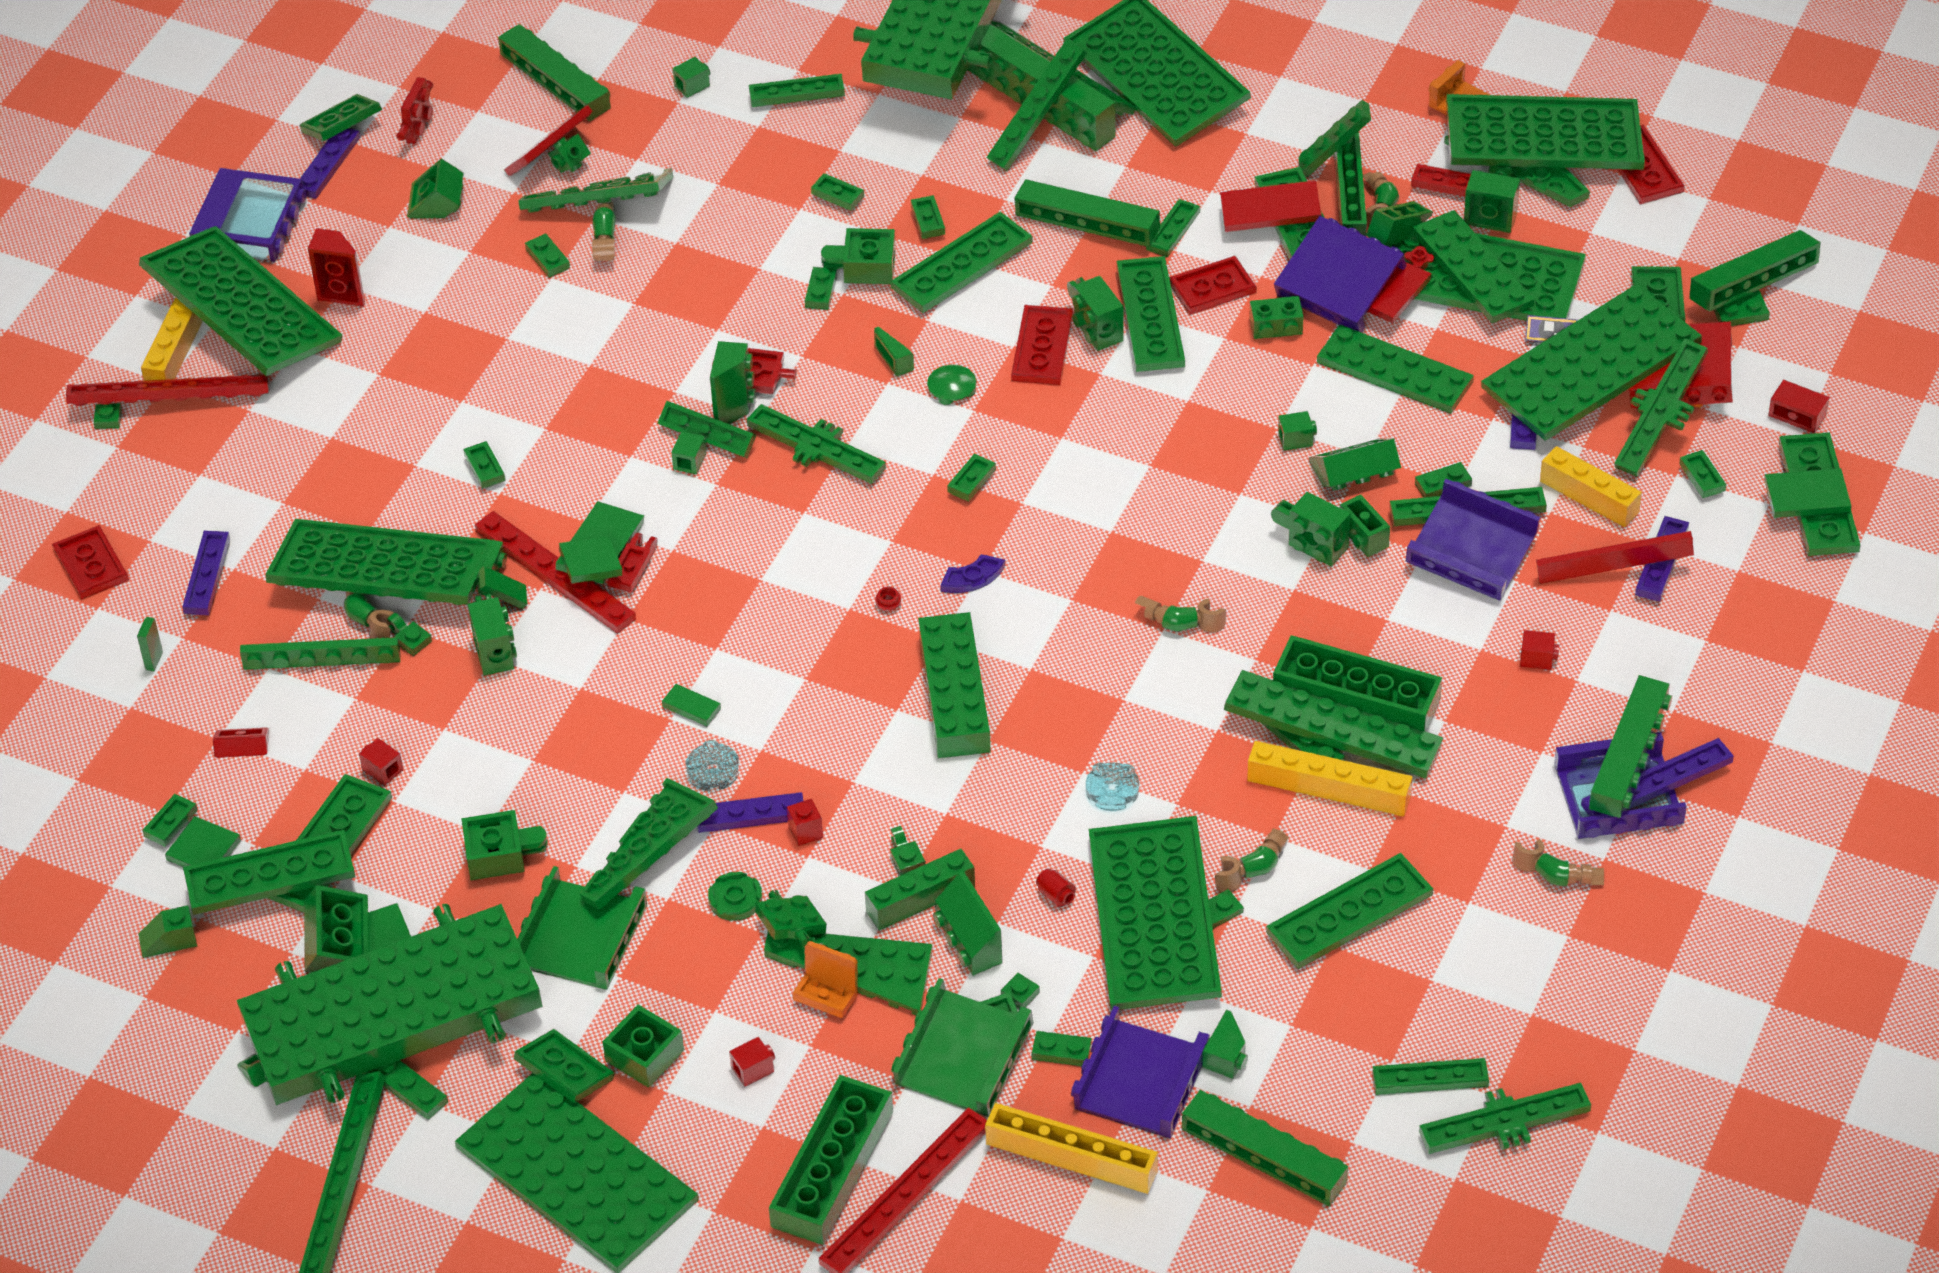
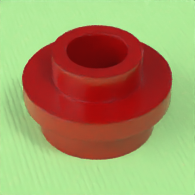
[875,586,901,611]

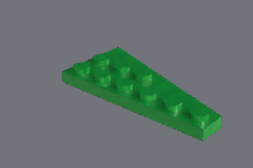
[1444,135,1590,207]
[518,168,673,212]
[579,778,718,910]
[764,931,933,1016]

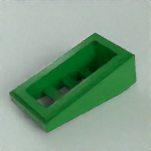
[874,326,914,377]

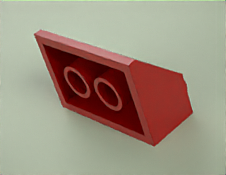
[307,228,365,307]

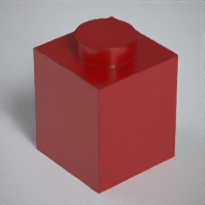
[1520,630,1560,670]
[359,738,403,786]
[787,798,823,846]
[729,1036,775,1087]

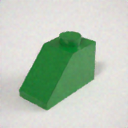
[138,905,197,958]
[1202,1009,1248,1079]

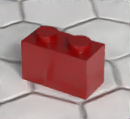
[1768,379,1830,433]

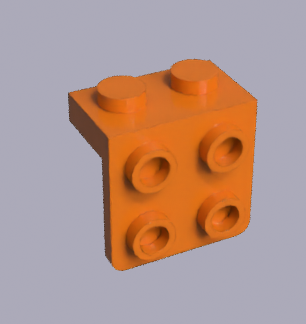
[1428,60,1490,115]
[792,941,858,1018]

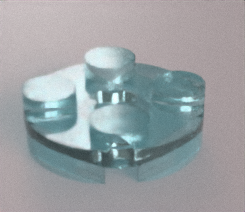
[685,740,739,791]
[1086,762,1139,811]

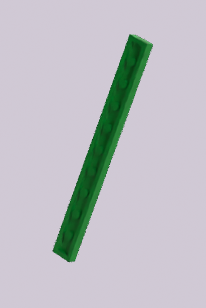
[299,1071,386,1273]

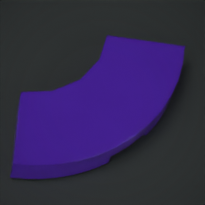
[940,554,1006,593]

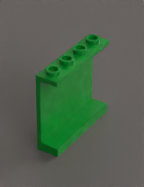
[517,866,648,990]
[891,978,1034,1117]

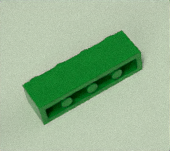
[864,848,975,931]

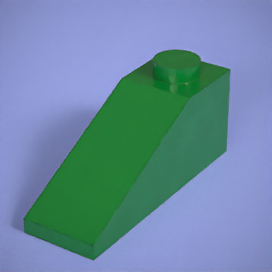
[1365,201,1433,246]

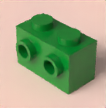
[1249,296,1303,339]
[1339,494,1390,557]

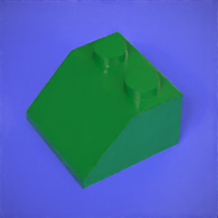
[407,158,464,218]

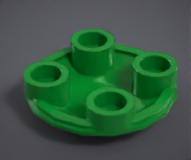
[927,364,977,405]

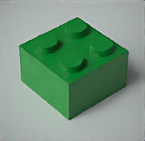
[1464,170,1520,233]
[602,1004,684,1088]

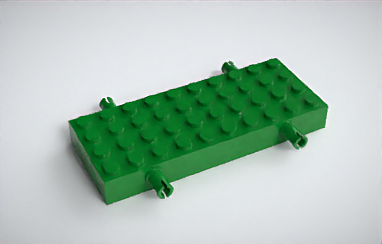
[853,0,1002,100]
[236,904,543,1106]

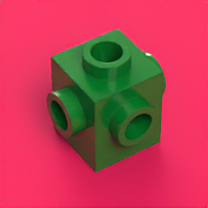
[547,134,591,173]

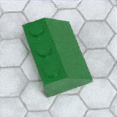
[710,341,756,424]
[1309,438,1401,491]
[933,871,1003,976]
[304,885,369,973]

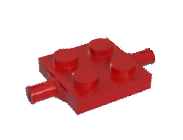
[396,77,434,144]
[712,348,797,394]

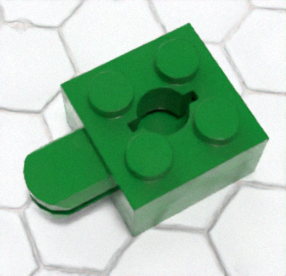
[821,228,896,284]
[1067,275,1124,351]
[1271,492,1351,567]
[467,593,517,676]
[461,810,548,880]

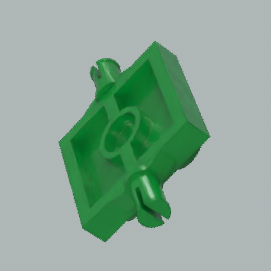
[755,890,827,948]

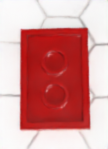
[1169,255,1257,315]
[1367,262,1431,324]
[52,525,129,600]

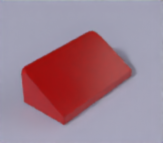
[213,727,269,758]

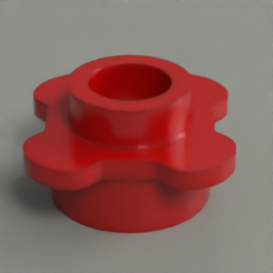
[1404,246,1434,270]

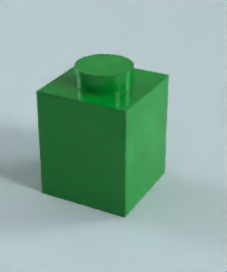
[672,57,711,98]
[1278,411,1317,451]
[671,431,707,475]

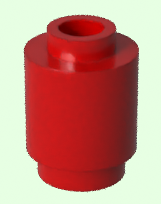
[1036,868,1076,907]

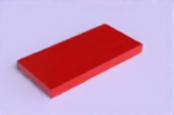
[503,105,593,176]
[1617,125,1685,204]
[1220,180,1322,232]
[1011,305,1073,385]

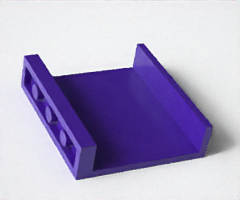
[1274,216,1406,333]
[1405,479,1541,601]
[1071,1006,1210,1139]

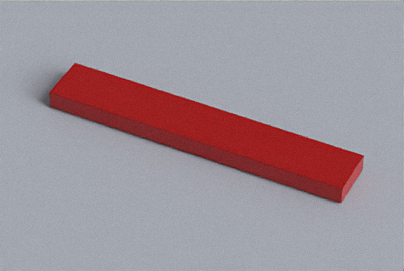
[1536,531,1694,584]

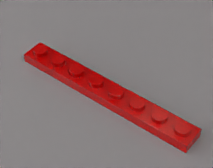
[66,374,269,406]
[474,511,636,634]
[818,1107,987,1273]

